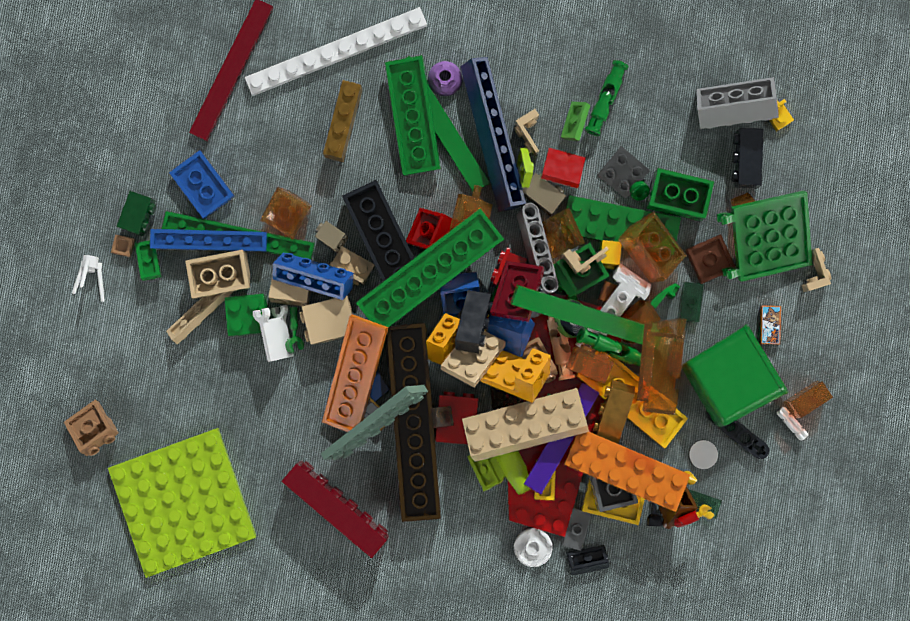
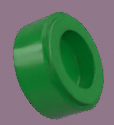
[630,181,650,201]

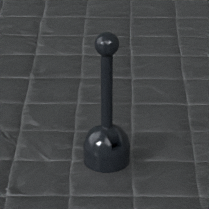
[646,503,662,526]

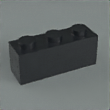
[732,128,764,189]
[455,290,493,354]

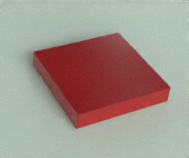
[541,148,585,189]

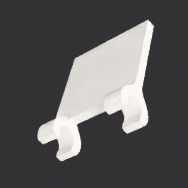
[253,305,293,362]

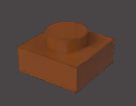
[598,281,617,302]

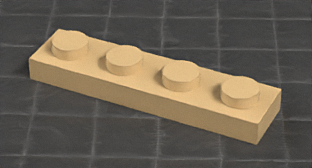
[166,291,233,344]

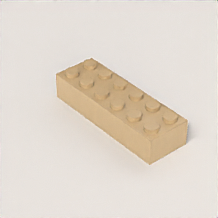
[462,388,589,462]

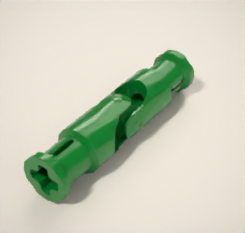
[584,60,629,136]
[576,327,652,371]

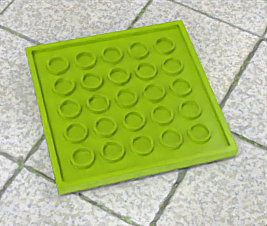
[108,428,257,578]

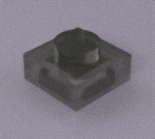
[431,406,454,428]

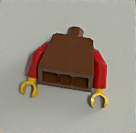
[658,471,714,529]

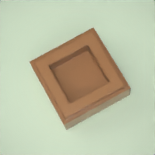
[111,234,136,258]

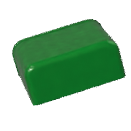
[682,324,789,427]

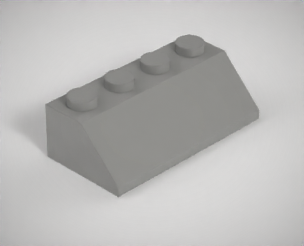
[696,77,779,129]

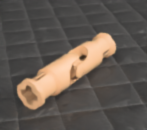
[547,316,575,381]

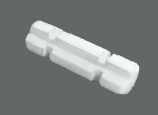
[777,407,808,441]

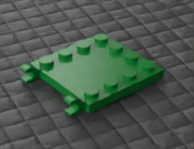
[717,191,812,282]

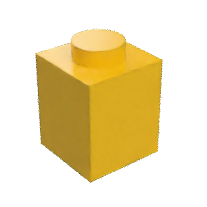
[599,240,622,270]

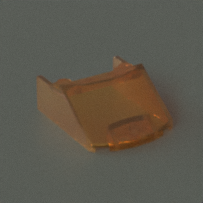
[637,318,687,415]

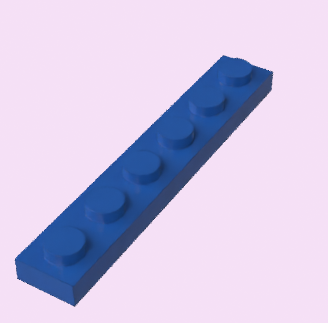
[150,229,267,252]

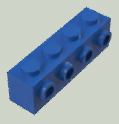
[273,252,354,300]

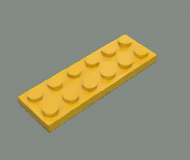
[575,350,688,449]

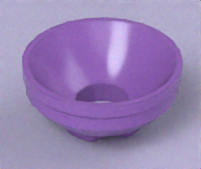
[428,61,462,96]

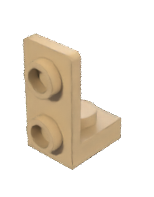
[514,109,539,156]
[562,246,609,274]
[801,248,831,292]

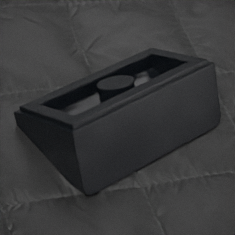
[567,545,609,576]

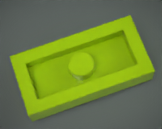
[517,148,534,188]

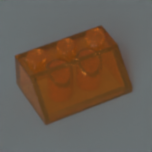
[618,212,686,283]

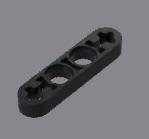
[705,410,769,459]

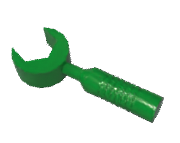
[285,307,304,353]

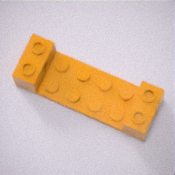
[426,313,551,403]

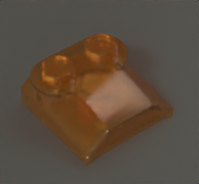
[260,187,312,240]

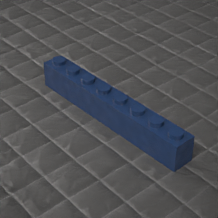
[460,57,526,212]

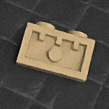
[329,246,375,286]

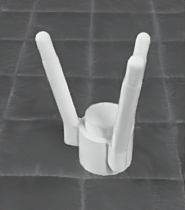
[72,255,105,302]

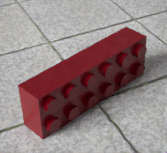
[281,461,389,559]

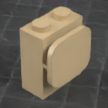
[300,296,353,345]

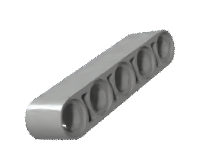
[517,203,558,295]

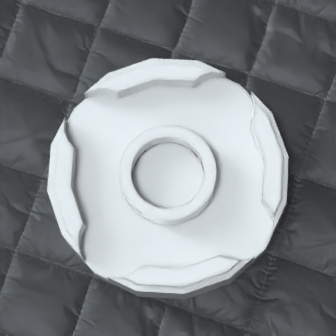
[514,528,552,567]

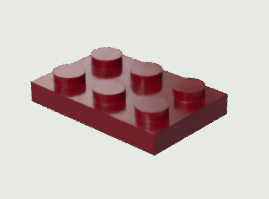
[490,261,544,322]

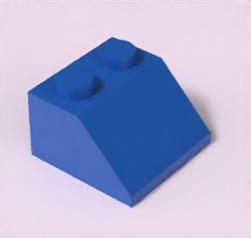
[440,272,480,317]
[487,315,535,358]

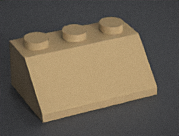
[185,250,250,299]

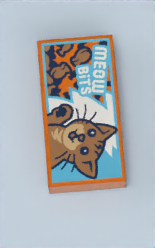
[759,306,781,345]

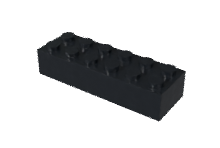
[342,179,414,282]

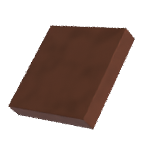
[685,234,736,284]

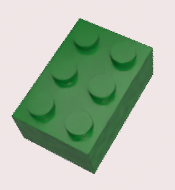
[646,168,714,222]

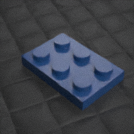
[169,150,235,219]

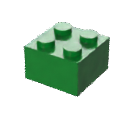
[556,243,609,295]
[225,294,268,337]

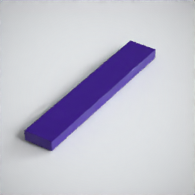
[524,383,599,495]

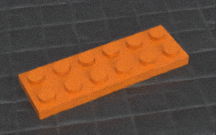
[322,314,388,432]
[564,432,690,512]

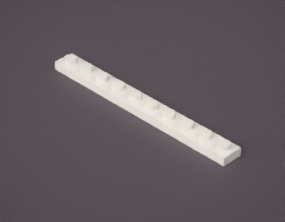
[245,7,427,96]

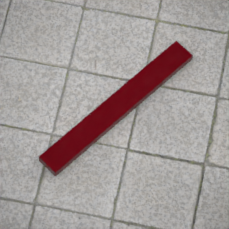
[189,0,274,142]

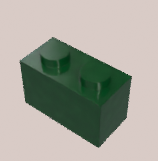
[116,191,156,236]

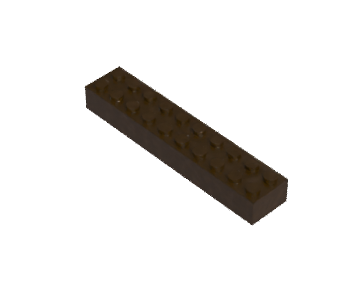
[387,323,441,522]

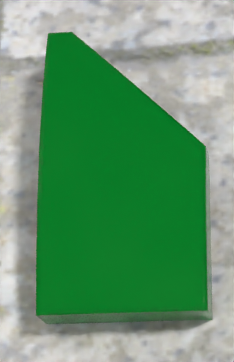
[647,283,680,310]

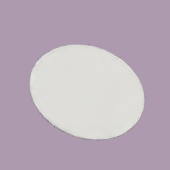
[689,440,718,469]

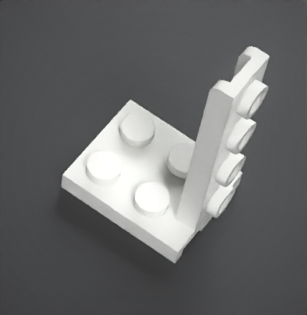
[575,263,651,355]

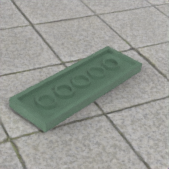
[321,385,428,461]

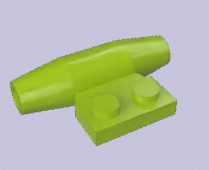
[467,451,530,495]

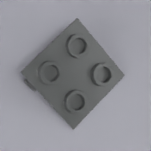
[597,146,650,199]

